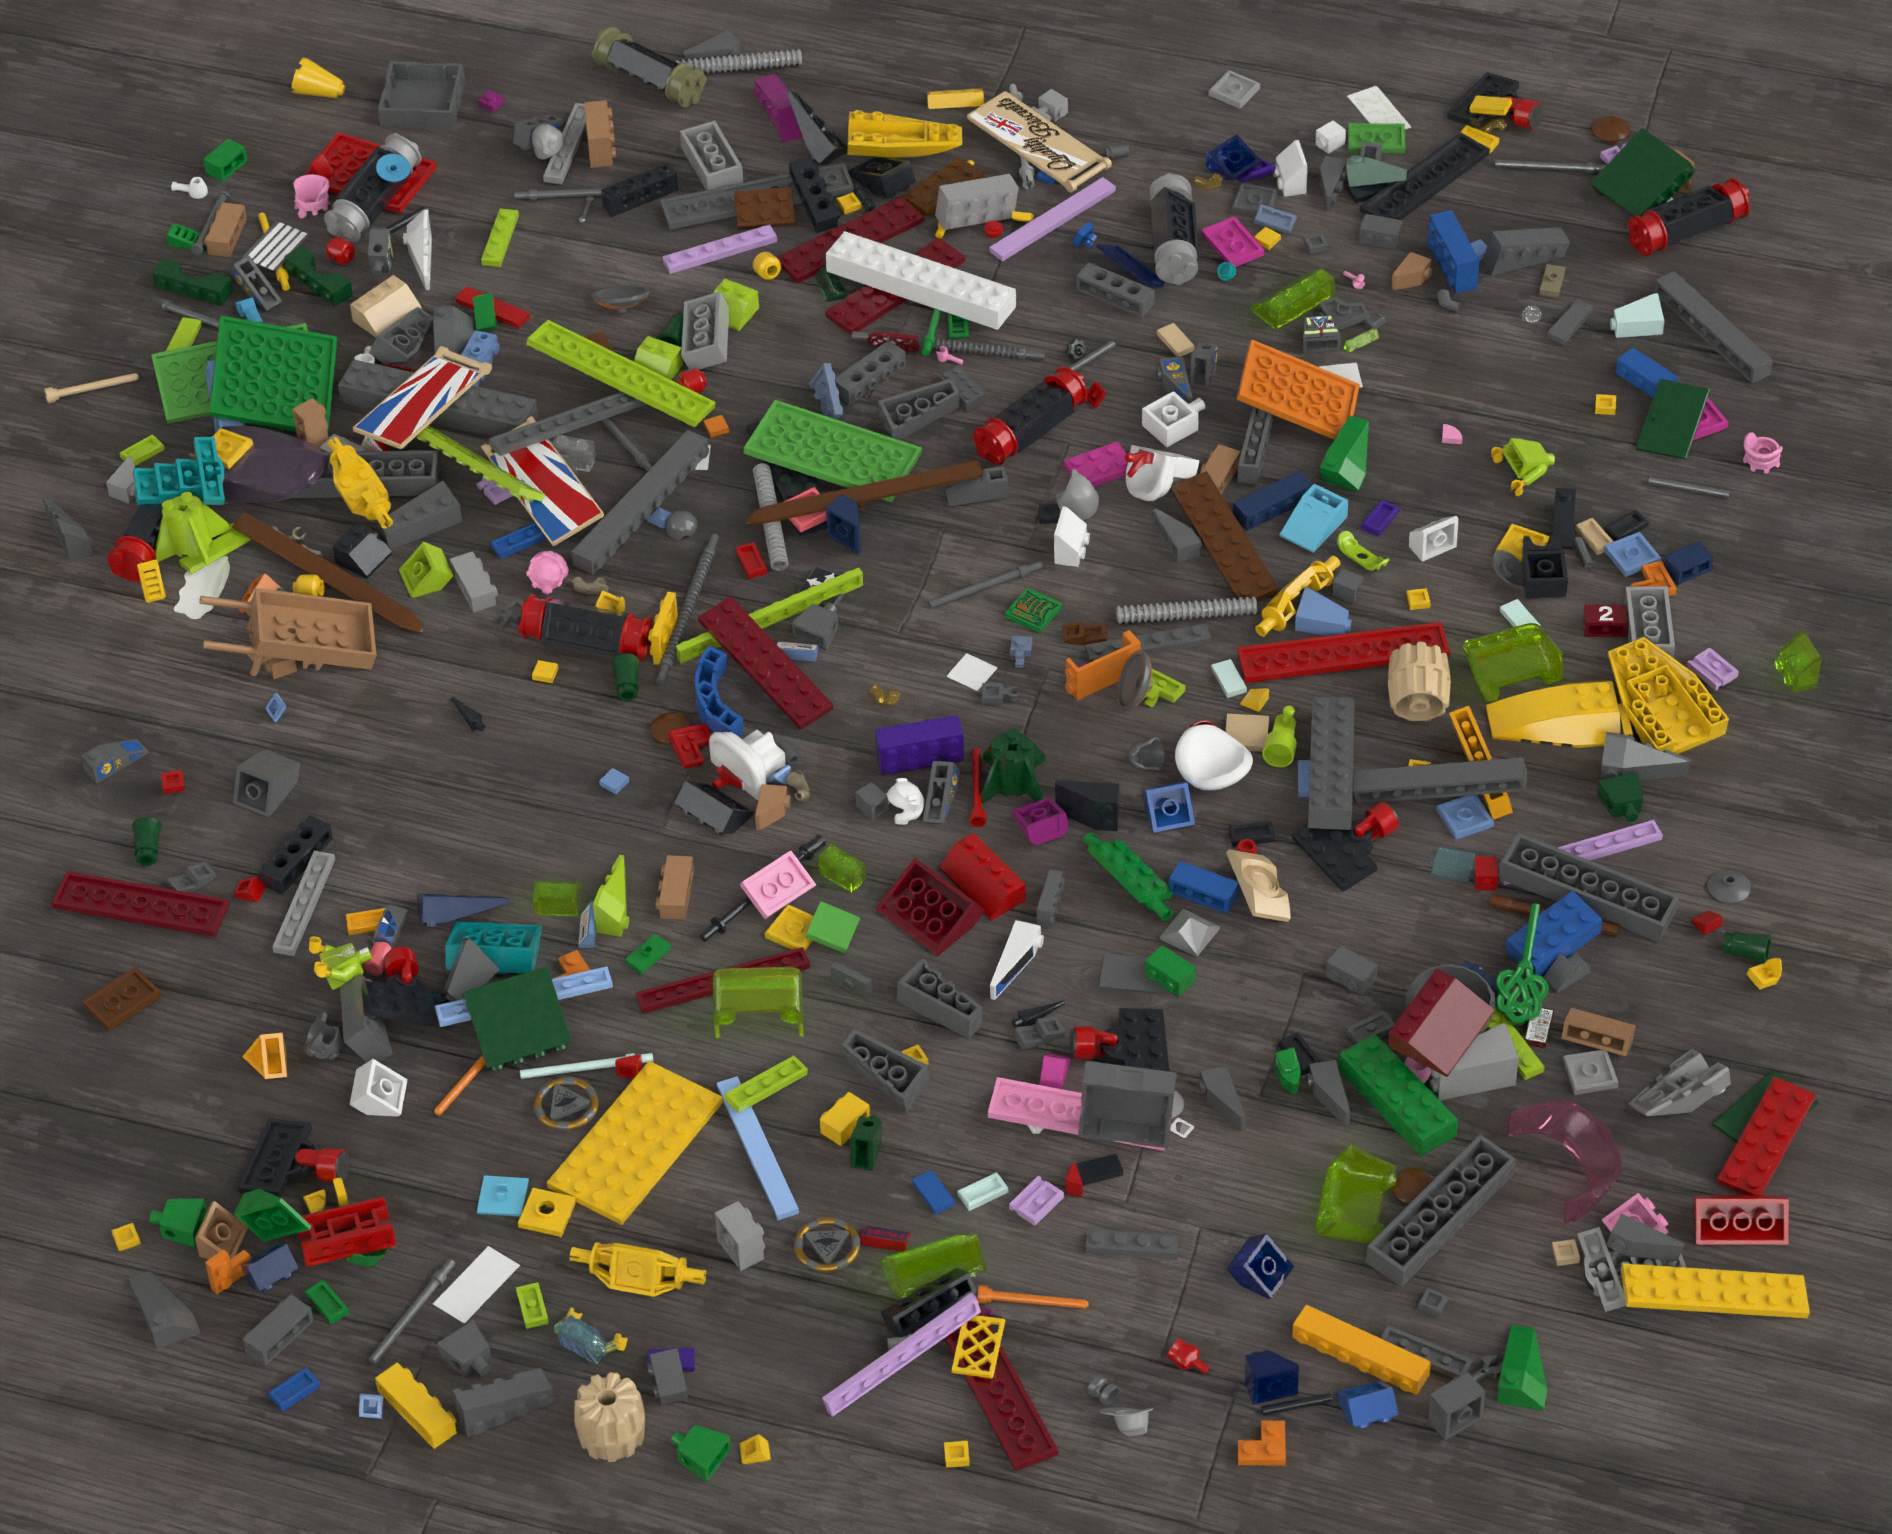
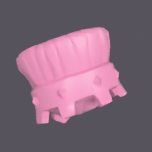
[293,174,330,219]
[1743,432,1783,473]
[526,551,569,594]

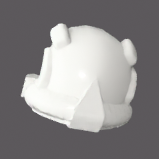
[886,778,925,825]

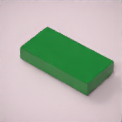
[473,293,497,332]
[304,1280,350,1325]

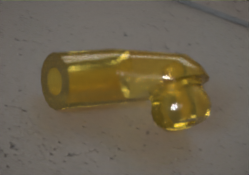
[1480,118,1508,134]
[1193,174,1223,189]
[871,685,900,705]

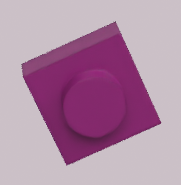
[478,90,505,112]

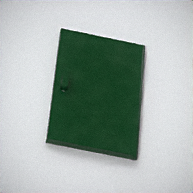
[1636,379,1710,460]
[1712,1070,1819,1143]

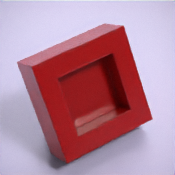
[161,770,185,794]

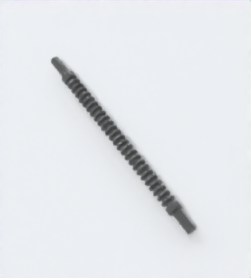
[852,331,1046,360]
[656,534,719,685]

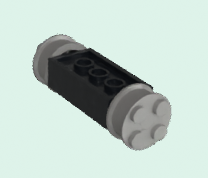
[324,133,421,243]
[1149,173,1199,285]

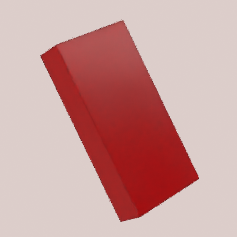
[735,542,768,579]

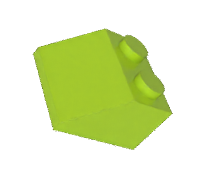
[714,279,759,331]
[634,336,683,380]
[399,542,453,598]

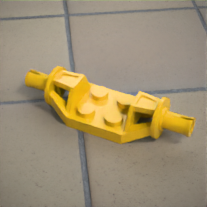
[327,437,393,529]
[1255,556,1340,637]
[570,1242,706,1297]

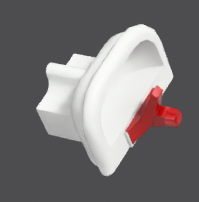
[1125,445,1199,501]
[709,730,786,800]

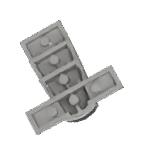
[1578,1227,1687,1312]

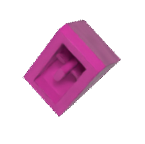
[1039,1053,1071,1089]

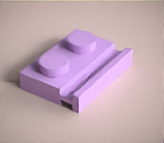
[1687,647,1739,691]
[1009,1176,1064,1226]

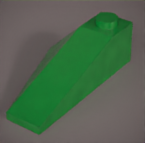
[1320,415,1369,492]
[1497,1325,1547,1411]

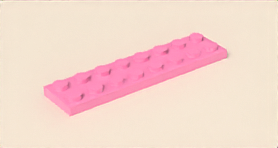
[988,1077,1173,1151]

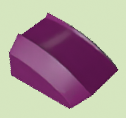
[1011,797,1069,846]

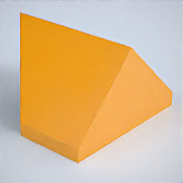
[242,1032,287,1079]

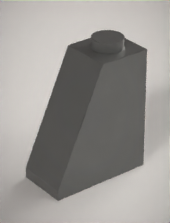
[443,938,500,1002]

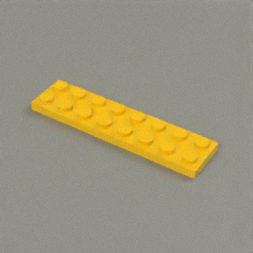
[1621,1264,1810,1318]

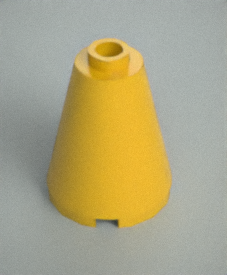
[291,57,345,98]

